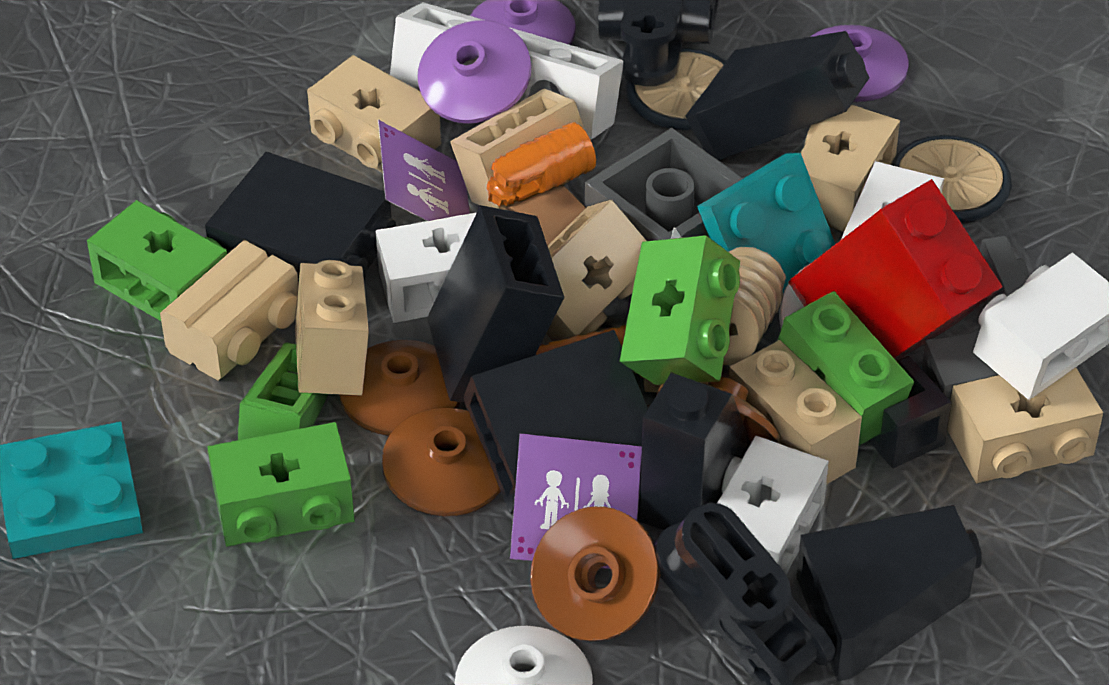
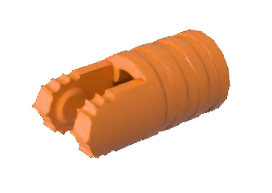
[486,122,596,207]

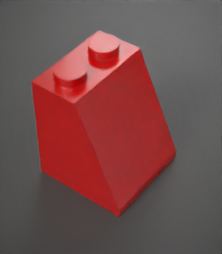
[788,179,1003,361]

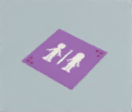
[378,120,470,221]
[510,434,642,569]

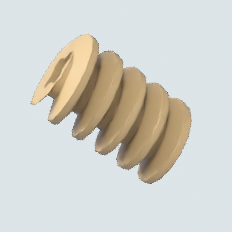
[723,247,786,366]

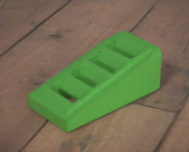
[238,342,328,440]

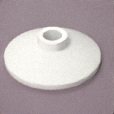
[455,626,593,685]

